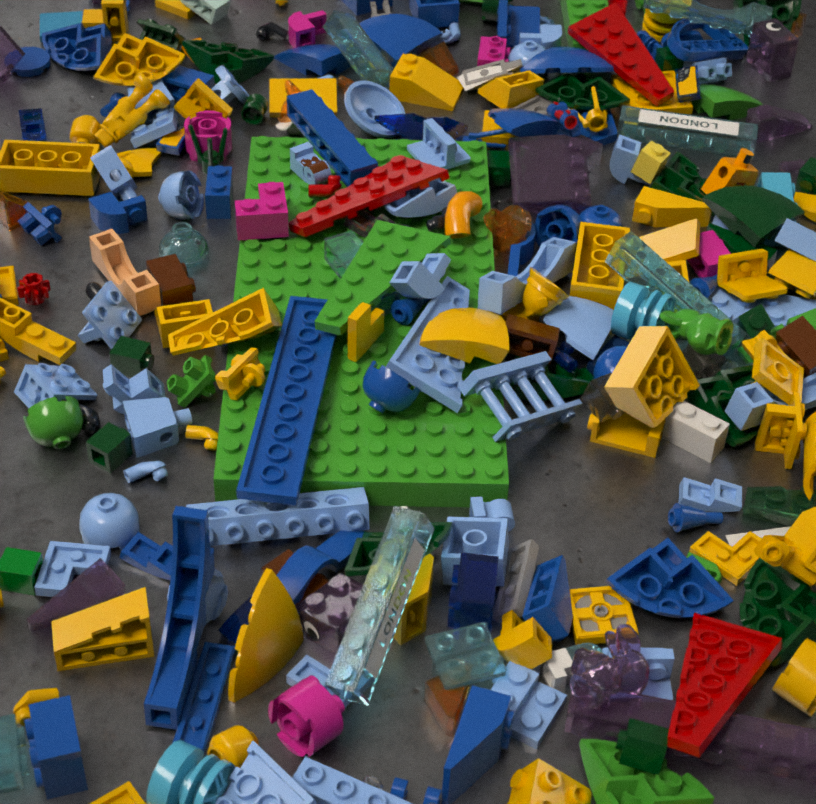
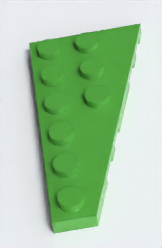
[314,220,451,336]

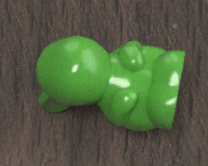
[659,309,733,355]

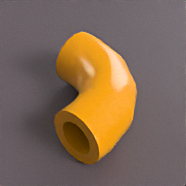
[445,191,482,239]

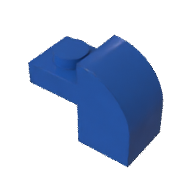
[88,192,148,234]

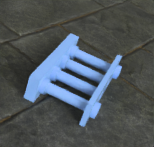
[458,351,583,442]

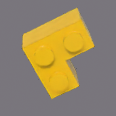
[82,0,129,41]

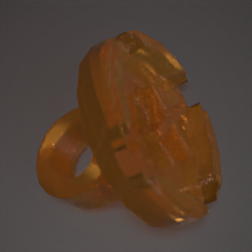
[483,205,532,254]

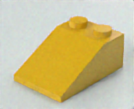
[389,54,464,111]

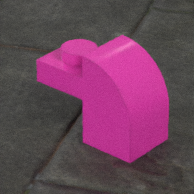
[288,10,327,48]

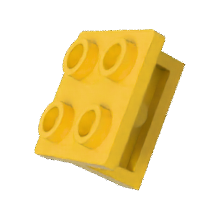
[174,78,233,119]
[755,392,807,469]

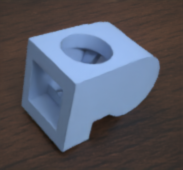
[469,497,515,532]

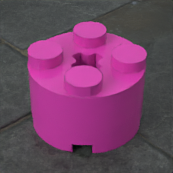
[184,110,232,161]
[268,675,345,757]

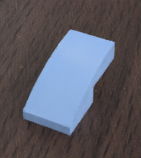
[678,477,742,512]

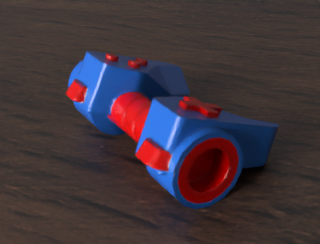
[547,102,581,138]

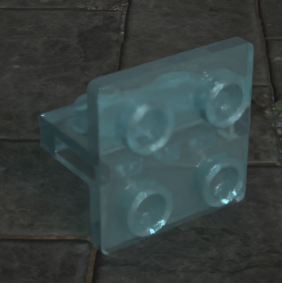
[425,622,506,690]

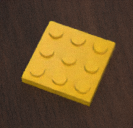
[610,70,693,120]

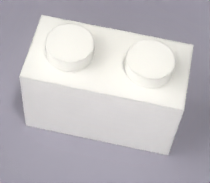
[662,401,730,463]

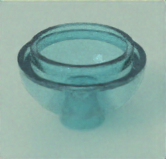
[158,222,209,268]

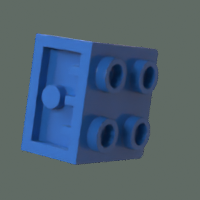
[497,0,540,47]

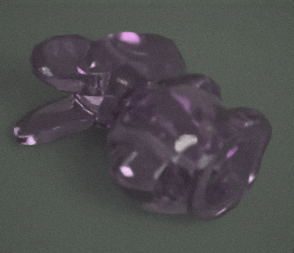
[570,624,650,711]

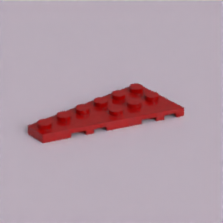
[567,2,674,106]
[288,155,450,237]
[668,613,782,757]

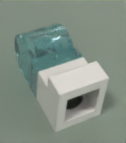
[540,643,603,693]

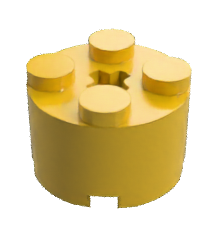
[772,638,816,717]

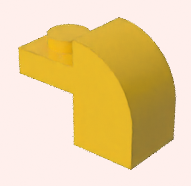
[491,610,552,669]

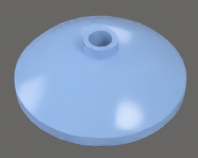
[344,81,406,138]

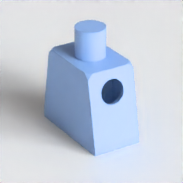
[90,145,137,201]
[122,397,192,458]

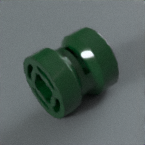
[241,94,269,125]

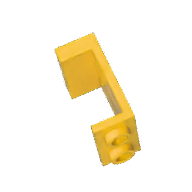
[587,389,666,458]

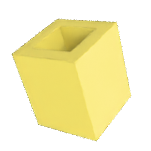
[631,141,671,184]

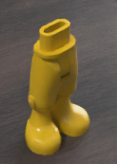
[94,73,170,148]

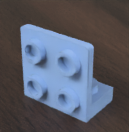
[14,363,97,408]

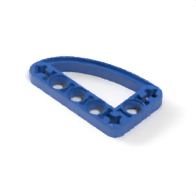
[667,15,748,62]

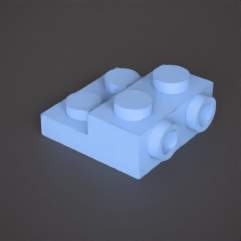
[484,661,567,749]

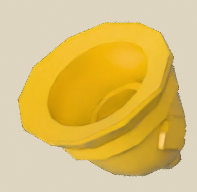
[523,267,569,317]

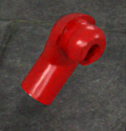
[308,175,342,197]

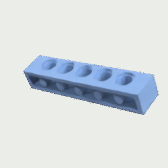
[186,487,370,546]

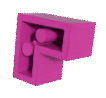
[235,182,289,240]

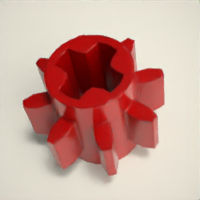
[17,273,51,305]

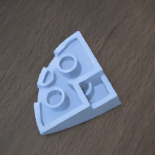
[383,178,457,217]
[543,296,614,360]

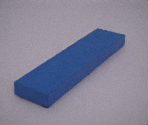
[172,642,236,757]

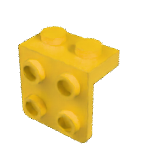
[717,249,788,303]
[507,758,592,804]

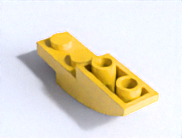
[0,298,76,365]

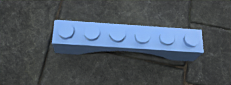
[478,237,576,315]
[725,372,816,431]

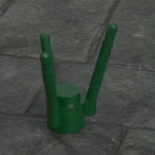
[188,124,228,174]

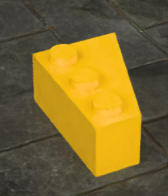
[51,587,155,671]

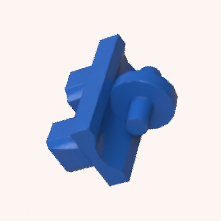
[17,202,63,246]

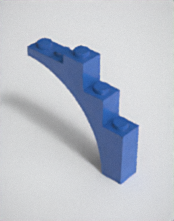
[144,506,215,730]

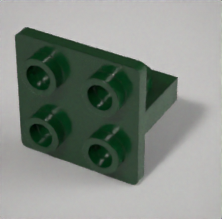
[137,19,185,52]

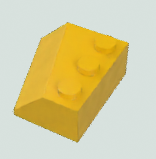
[604,326,700,427]

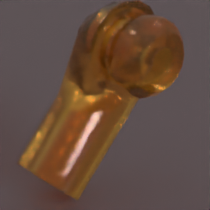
[337,76,355,95]

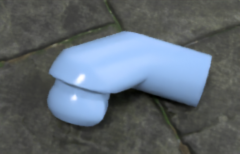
[441,22,461,44]

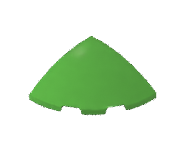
[687,85,768,121]
[579,739,714,804]

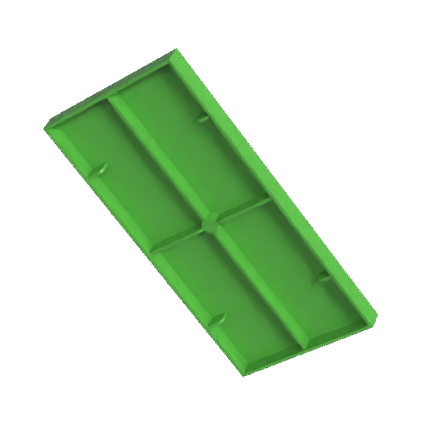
[213,136,509,507]

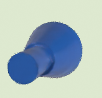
[689,274,718,302]
[391,298,431,325]
[668,503,723,532]

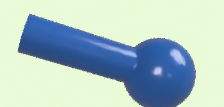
[100,92,125,117]

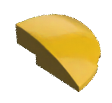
[94,33,186,86]
[419,308,509,364]
[228,568,304,703]

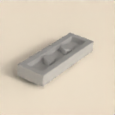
[493,539,539,625]

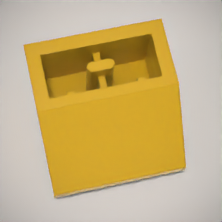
[478,70,544,108]
[768,249,816,300]
[154,299,213,348]
[378,554,434,646]

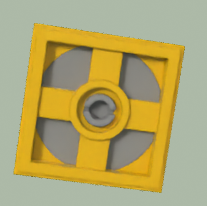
[569,586,639,645]

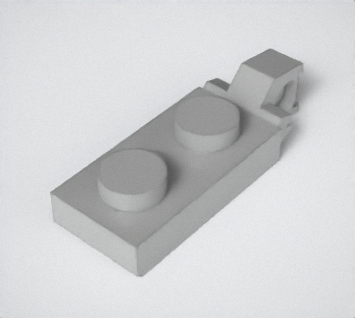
[462,59,523,92]

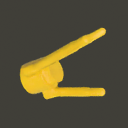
[567,86,608,132]

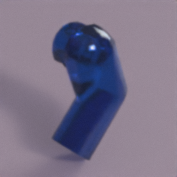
[553,341,578,372]

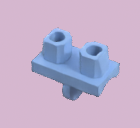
[692,58,732,85]

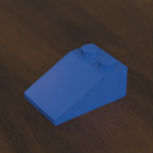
[441,685,515,804]

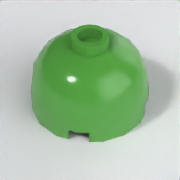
[23,396,83,449]

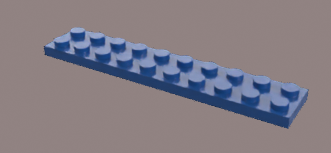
[236,296,337,505]

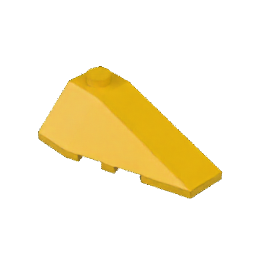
[168,288,282,356]

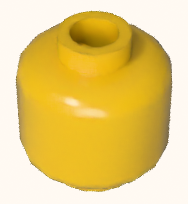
[69,115,100,144]
[207,725,259,768]

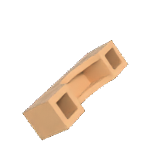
[89,229,161,316]

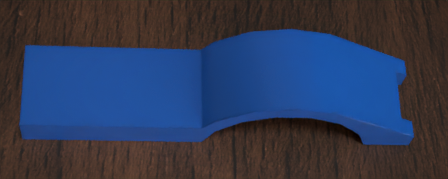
[508,208,536,276]
[276,530,364,605]

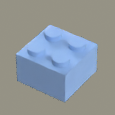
[441,517,509,587]

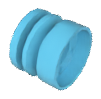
[611,282,675,340]
[146,740,235,804]

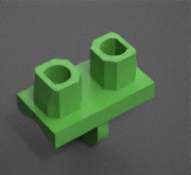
[167,355,216,408]

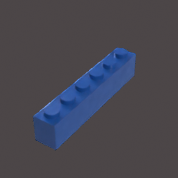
[287,89,379,187]

